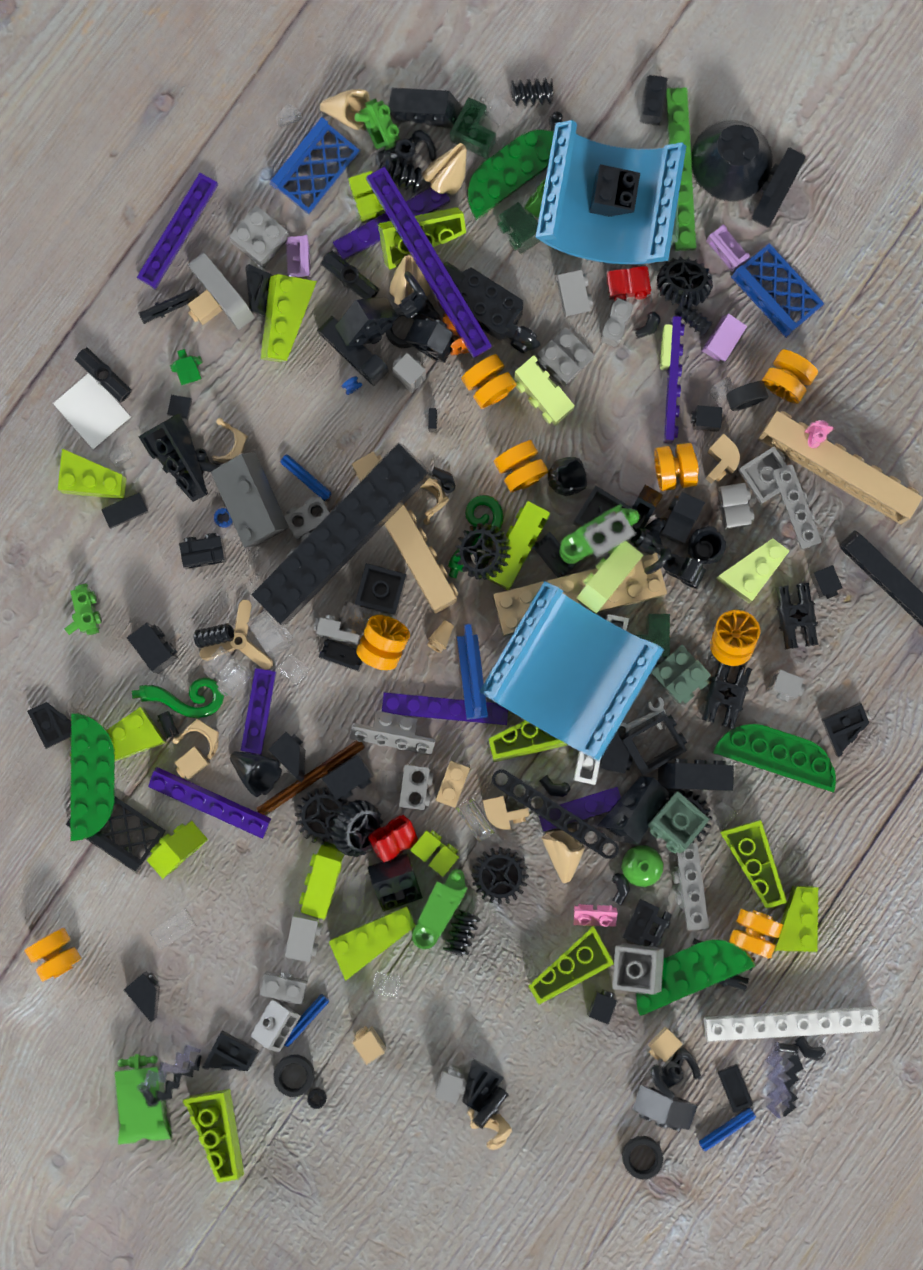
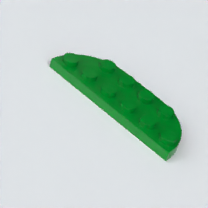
[468,130,554,220]
[70,713,115,841]
[712,724,836,793]
[636,939,756,1016]

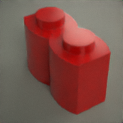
[606,266,651,301]
[369,815,418,862]

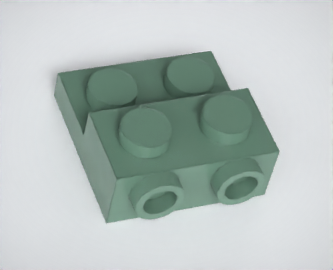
[651,645,711,704]
[648,791,710,854]

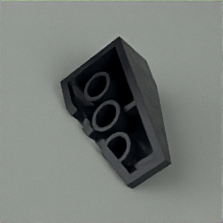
[138,413,208,502]

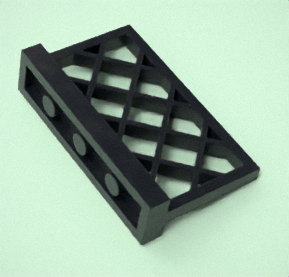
[66,796,166,874]

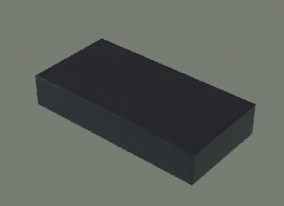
[101,493,148,529]
[717,1064,753,1113]

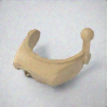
[212,418,248,464]
[420,478,449,525]
[172,719,219,760]
[467,1109,512,1150]

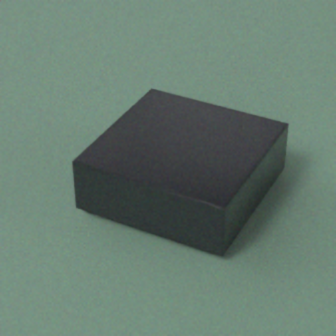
[167,394,192,420]
[428,408,437,433]

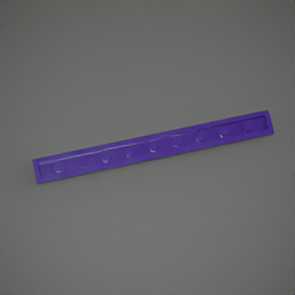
[366,167,492,358]

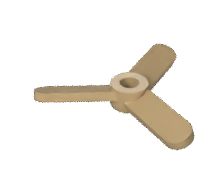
[199,600,273,670]

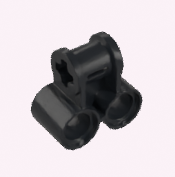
[663,554,706,589]

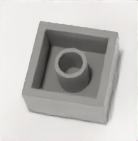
[229,205,289,269]
[613,943,664,995]

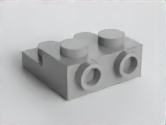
[536,327,595,386]
[738,447,787,504]
[314,615,361,646]

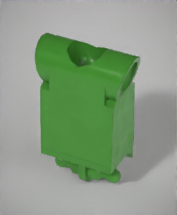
[559,505,639,564]
[412,869,467,949]
[115,1054,173,1145]

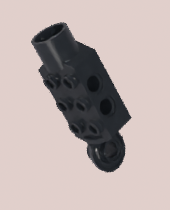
[443,261,541,354]

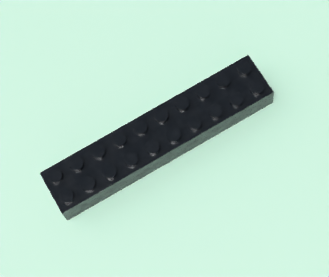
[251,443,433,625]

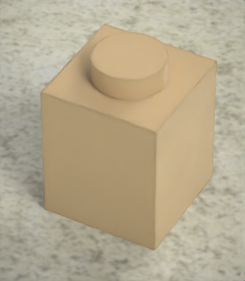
[187,290,222,325]
[175,747,210,779]
[648,1026,682,1062]

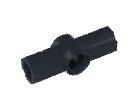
[320,250,380,299]
[75,347,132,403]

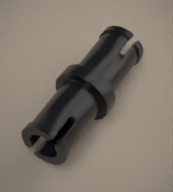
[472,1087,509,1129]

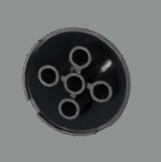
[691,120,773,201]

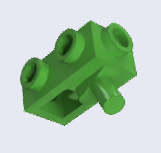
[355,98,400,150]
[64,584,102,635]

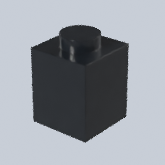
[691,405,723,432]
[810,565,843,599]
[587,989,618,1025]

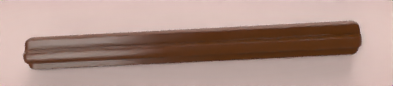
[257,741,365,816]

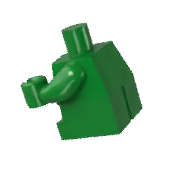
[170,349,203,386]

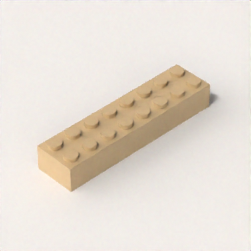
[758,411,923,524]
[352,451,458,614]
[493,553,667,637]

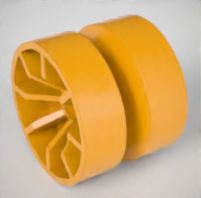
[762,349,818,404]
[461,354,517,409]
[493,440,549,493]
[654,443,699,491]
[710,610,760,666]
[356,615,410,670]
[729,909,783,959]
[24,927,82,982]

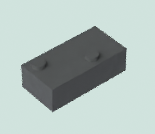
[211,452,289,548]

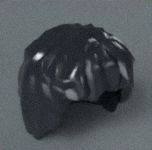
[547,457,588,496]
[688,526,726,565]

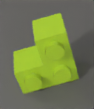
[147,821,208,879]

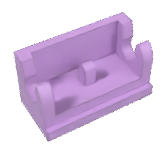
[706,225,751,273]
[286,235,311,280]
[701,314,747,362]

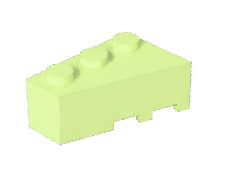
[514,355,575,426]
[715,538,789,603]
[576,541,643,614]

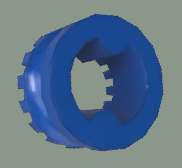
[341,376,362,395]
[214,508,233,528]

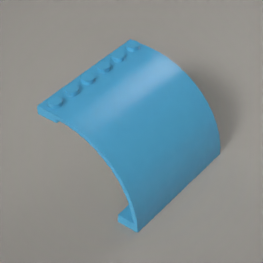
[536,120,686,264]
[479,581,664,761]

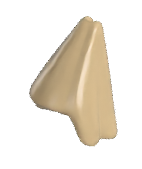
[320,89,371,131]
[422,143,467,195]
[390,255,430,305]
[542,828,585,883]

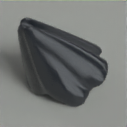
[230,751,282,797]

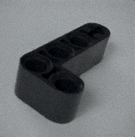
[317,316,389,386]

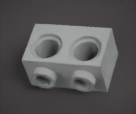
[284,496,330,541]
[583,511,635,558]
[399,765,434,810]

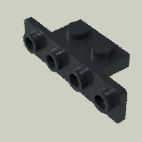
[751,148,806,228]

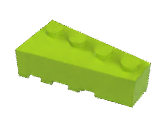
[329,905,416,981]

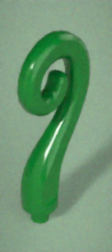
[447,495,504,579]
[132,677,224,718]

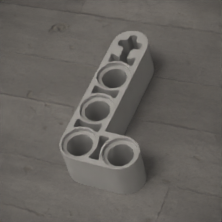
[188,253,255,330]

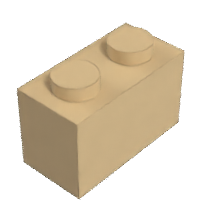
[435,761,470,808]
[352,1026,386,1065]

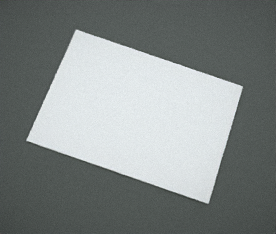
[53,373,130,449]

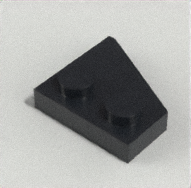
[246,264,273,318]
[27,702,71,749]
[821,703,869,757]
[202,1030,259,1071]
[462,1059,504,1112]

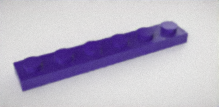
[137,173,218,290]
[333,188,450,260]
[664,316,685,444]
[382,692,508,725]
[148,767,271,839]

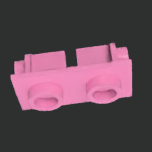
[805,421,834,448]
[573,904,617,927]

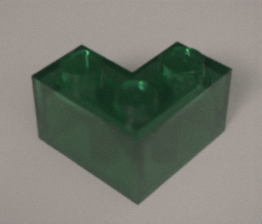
[450,97,496,159]
[497,202,541,254]
[635,614,670,658]

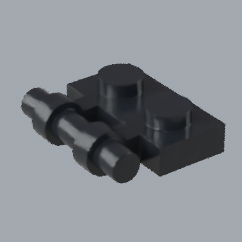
[622,899,673,947]

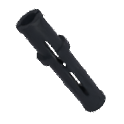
[138,287,199,324]

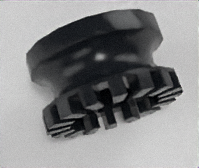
[307,1088,327,1109]

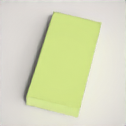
[660,324,672,370]

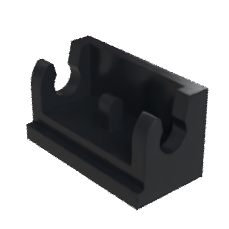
[533,532,576,578]
[319,639,363,672]

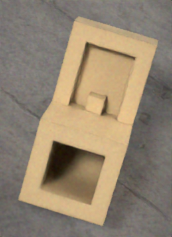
[705,433,740,484]
[482,796,529,830]

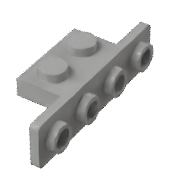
[773,464,821,549]
[349,711,435,754]
[672,843,709,930]

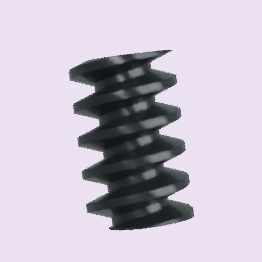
[511,78,553,107]
[377,153,422,193]
[443,909,481,957]

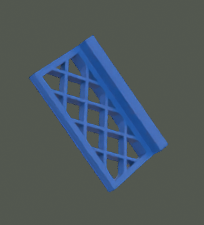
[270,117,360,214]
[731,243,825,338]
[457,624,488,720]

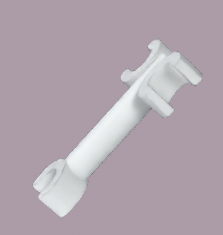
[618,697,666,738]

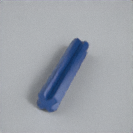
[280,454,332,501]
[284,994,329,1047]
[699,1108,756,1151]

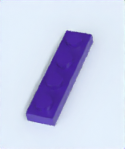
[240,668,277,755]
[538,787,621,832]

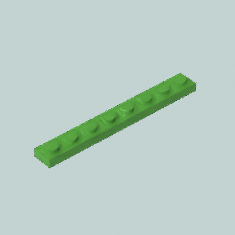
[666,87,696,251]

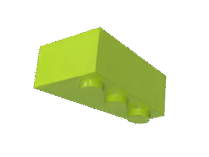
[299,841,345,920]

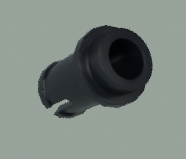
[157,711,179,739]

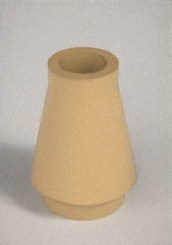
[427,620,454,653]

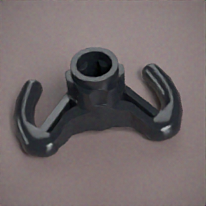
[375,130,436,183]
[399,271,442,321]
[630,518,671,575]
[650,1047,701,1099]

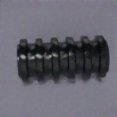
[674,305,713,336]
[194,623,234,648]

